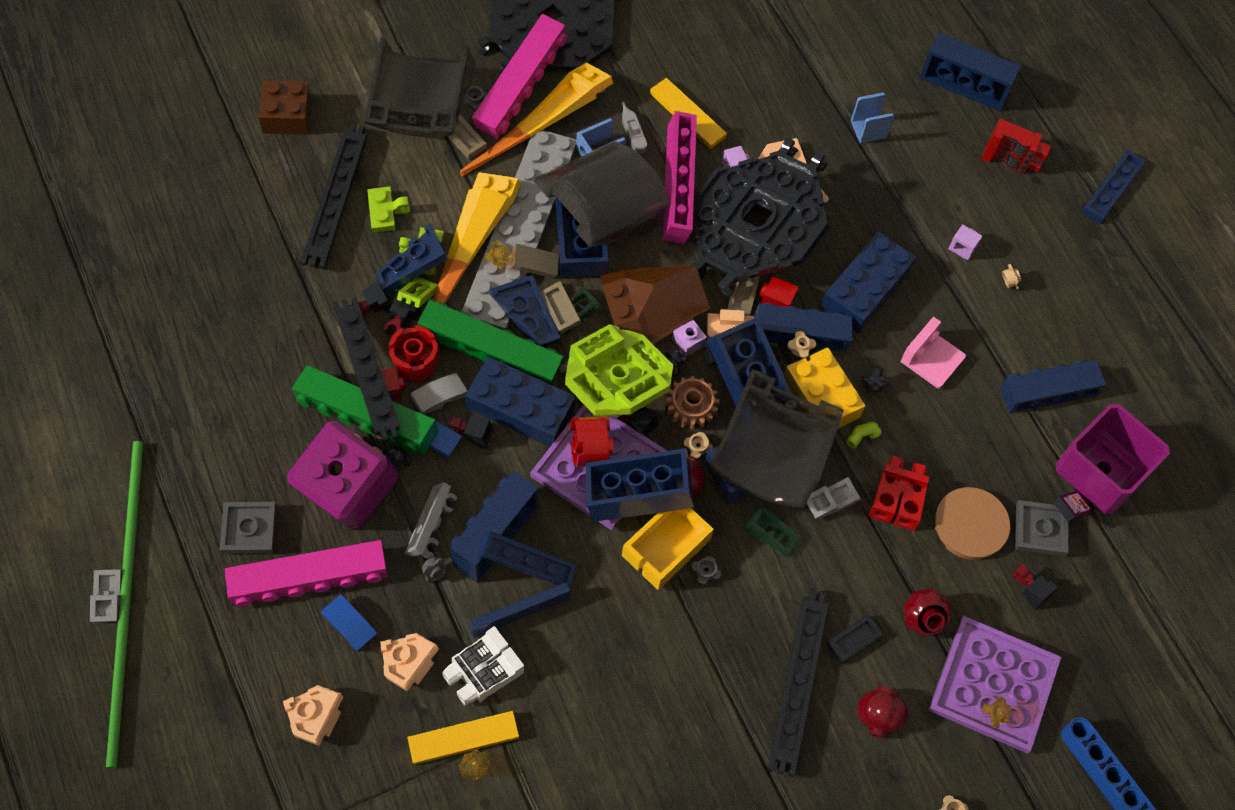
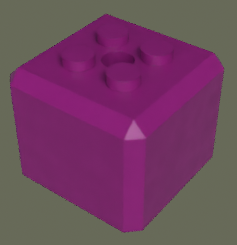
[1056,404,1170,514]
[287,421,399,530]

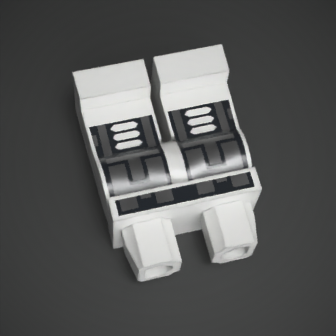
[443,626,524,705]

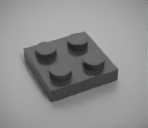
[1015,500,1068,556]
[219,502,277,554]

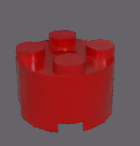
[389,325,439,383]
[570,416,614,468]

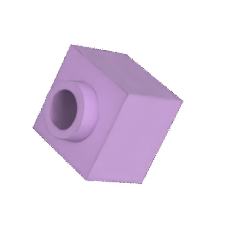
[722,146,750,168]
[948,224,982,260]
[672,320,707,357]

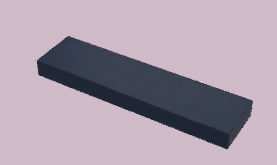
[1081,150,1147,224]
[478,531,577,589]
[469,583,570,638]

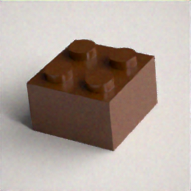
[259,80,312,135]

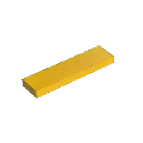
[650,78,727,149]
[408,711,519,765]

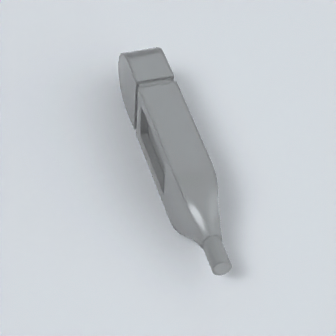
[621,102,647,154]

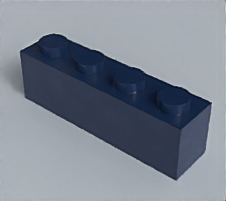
[754,303,852,351]
[1000,360,1106,413]

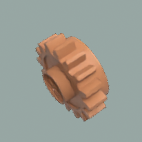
[666,376,719,429]

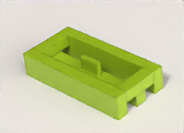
[397,277,438,308]

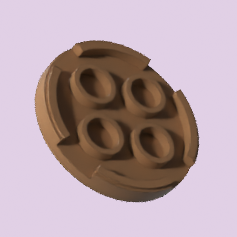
[934,487,1010,560]

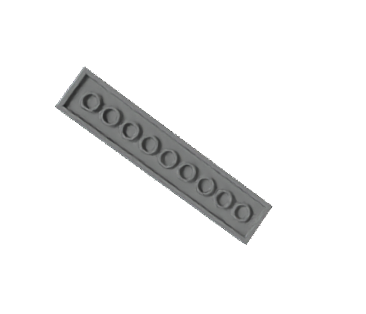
[462,130,576,330]

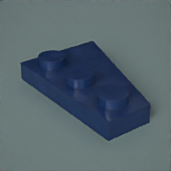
[376,224,448,294]
[488,275,561,347]

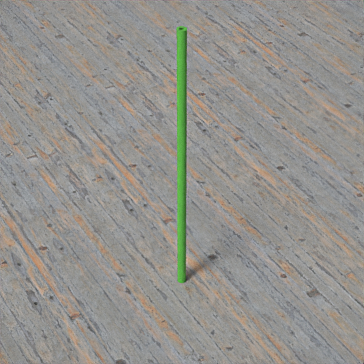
[106,441,143,769]

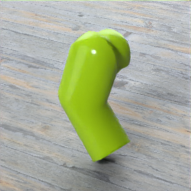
[846,422,881,448]

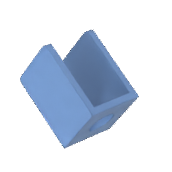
[851,92,894,144]
[576,118,626,171]

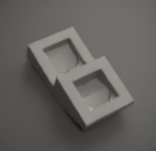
[410,373,467,414]
[804,477,861,519]
[90,569,122,622]

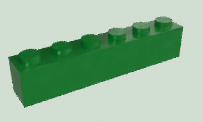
[417,300,563,385]
[291,365,439,455]

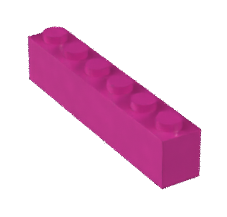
[472,14,567,139]
[662,111,697,244]
[225,540,388,607]

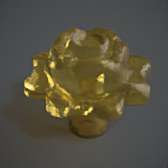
[485,240,510,269]
[982,695,1011,729]
[458,749,491,780]

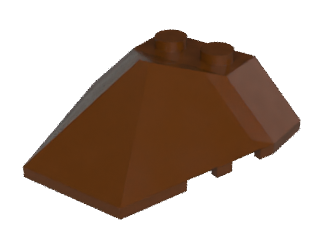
[601,266,710,345]

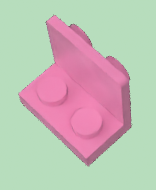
[900,317,966,389]

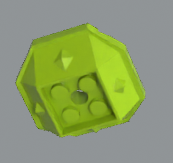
[565,324,673,419]

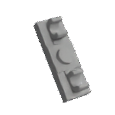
[405,482,457,558]

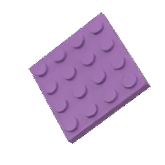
[530,404,667,530]
[928,615,1061,754]

